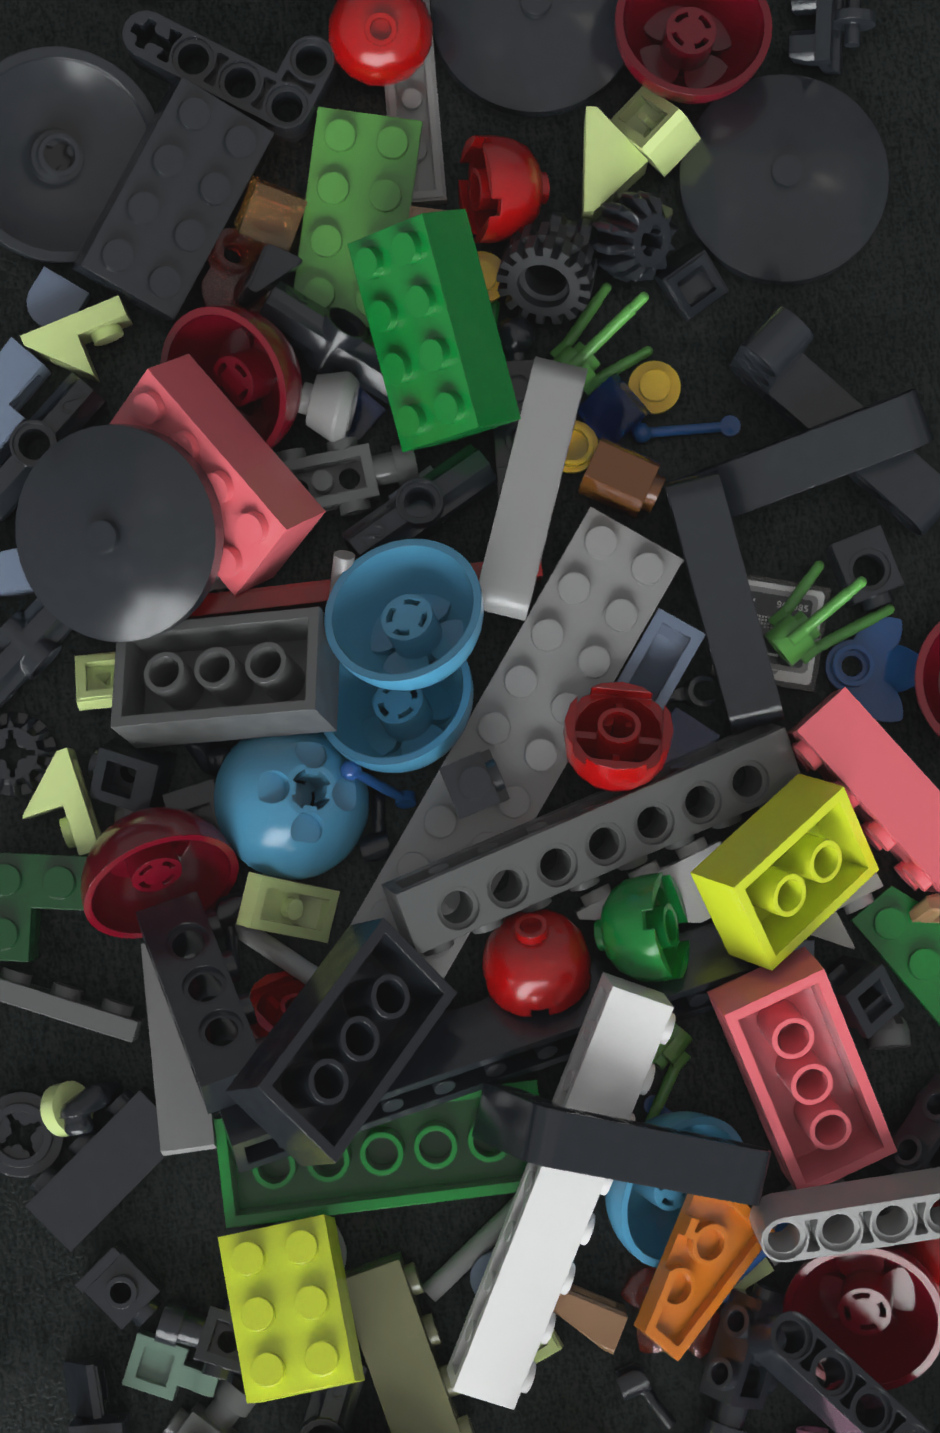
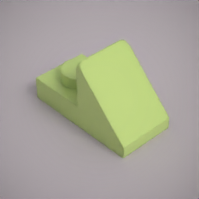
[20,295,133,382]
[22,748,102,856]
[236,872,340,943]

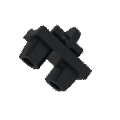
[789,0,876,75]

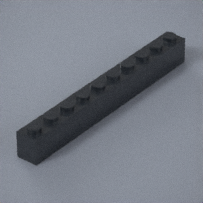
[219,922,750,1173]

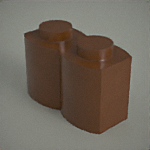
[578,437,666,519]

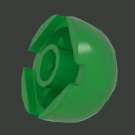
[594,872,690,982]

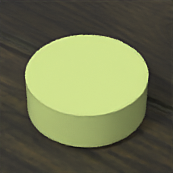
[40,1081,94,1137]

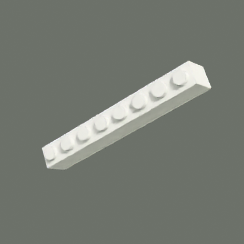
[447,972,675,1410]

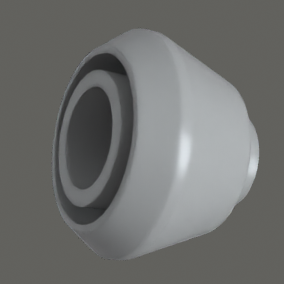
[298,371,360,442]

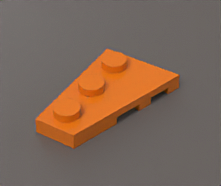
[634,1194,775,1361]

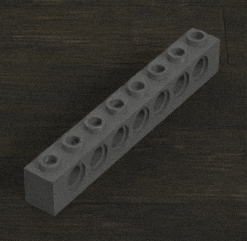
[381,723,800,956]

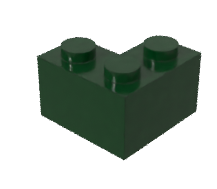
[0,852,87,962]

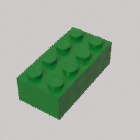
[347,209,521,452]

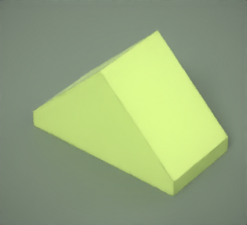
[610,86,701,177]
[582,106,648,221]

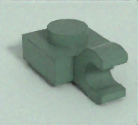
[122,1329,220,1401]

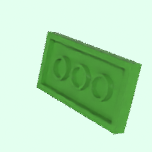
[294,107,423,330]

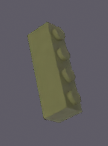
[345,1252,475,1433]

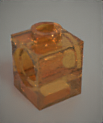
[234,175,307,252]

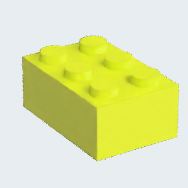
[690,774,879,971]
[218,1214,365,1404]

